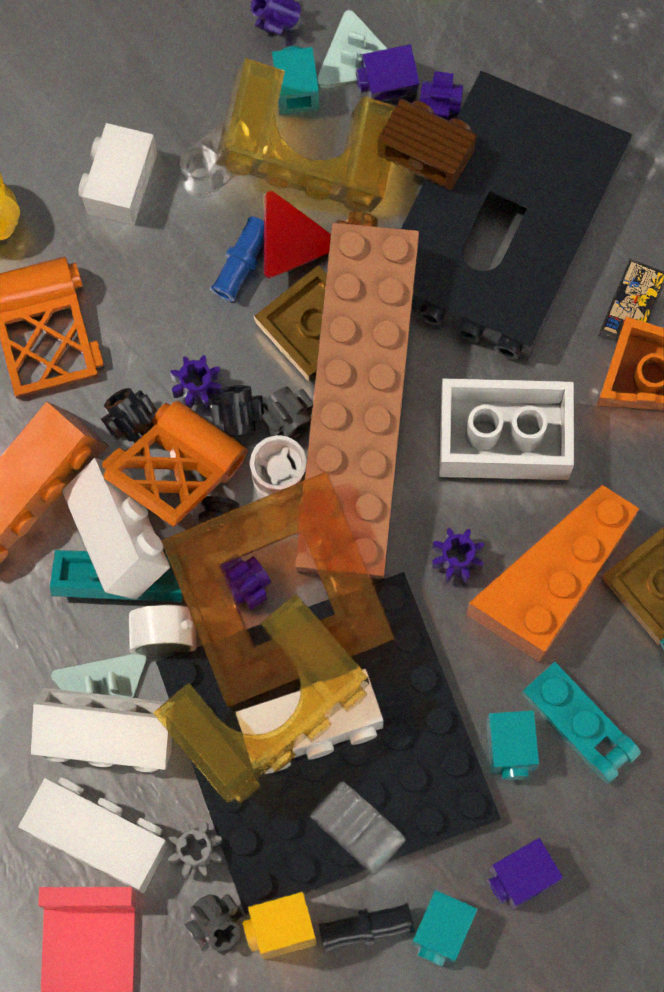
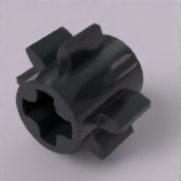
[211,385,264,435]
[101,388,157,441]

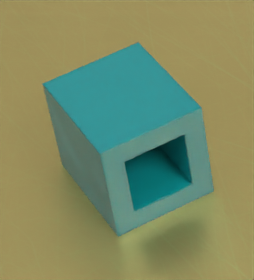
[272,46,319,115]
[486,710,539,780]
[412,890,477,967]

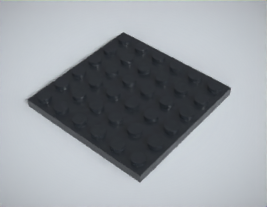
[156,572,501,917]

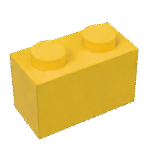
[242,892,317,960]

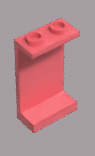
[38,887,136,992]

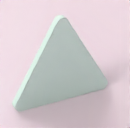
[317,10,387,88]
[51,654,147,698]

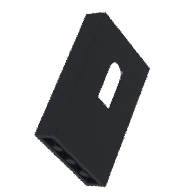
[401,71,633,361]

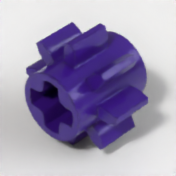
[251,0,301,36]
[420,71,463,120]
[170,355,222,409]
[431,528,484,583]
[217,553,272,610]

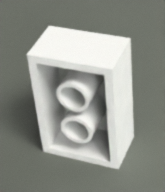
[439,379,574,480]

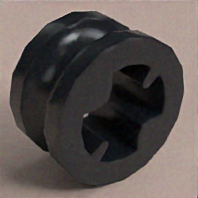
[198,496,240,528]

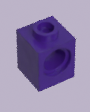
[355,44,420,104]
[487,837,563,910]

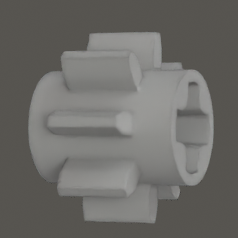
[168,822,223,878]

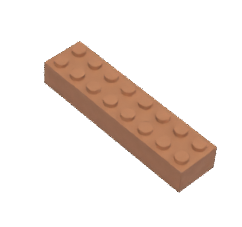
[295,223,419,581]

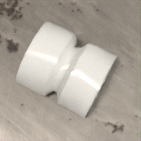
[250,435,307,507]

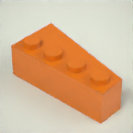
[596,316,664,410]
[0,401,109,564]
[466,485,640,663]

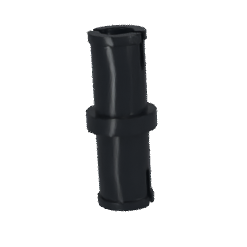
[319,903,415,952]

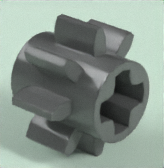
[262,387,313,439]
[185,894,246,952]

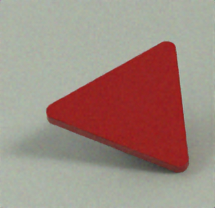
[264,191,331,279]

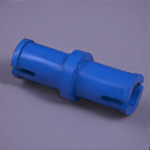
[210,216,264,302]

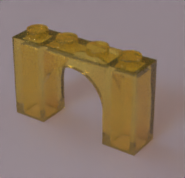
[215,58,396,212]
[153,594,370,803]

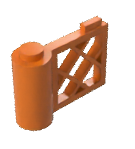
[0,256,104,399]
[102,400,248,527]

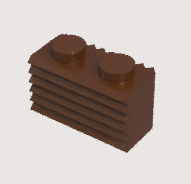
[377,98,477,190]

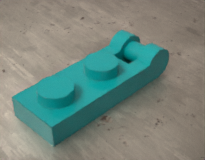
[521,662,641,784]

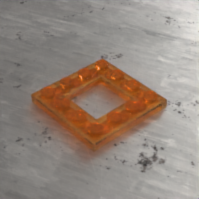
[161,472,396,707]

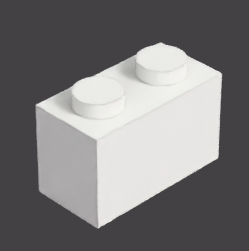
[78,123,157,225]

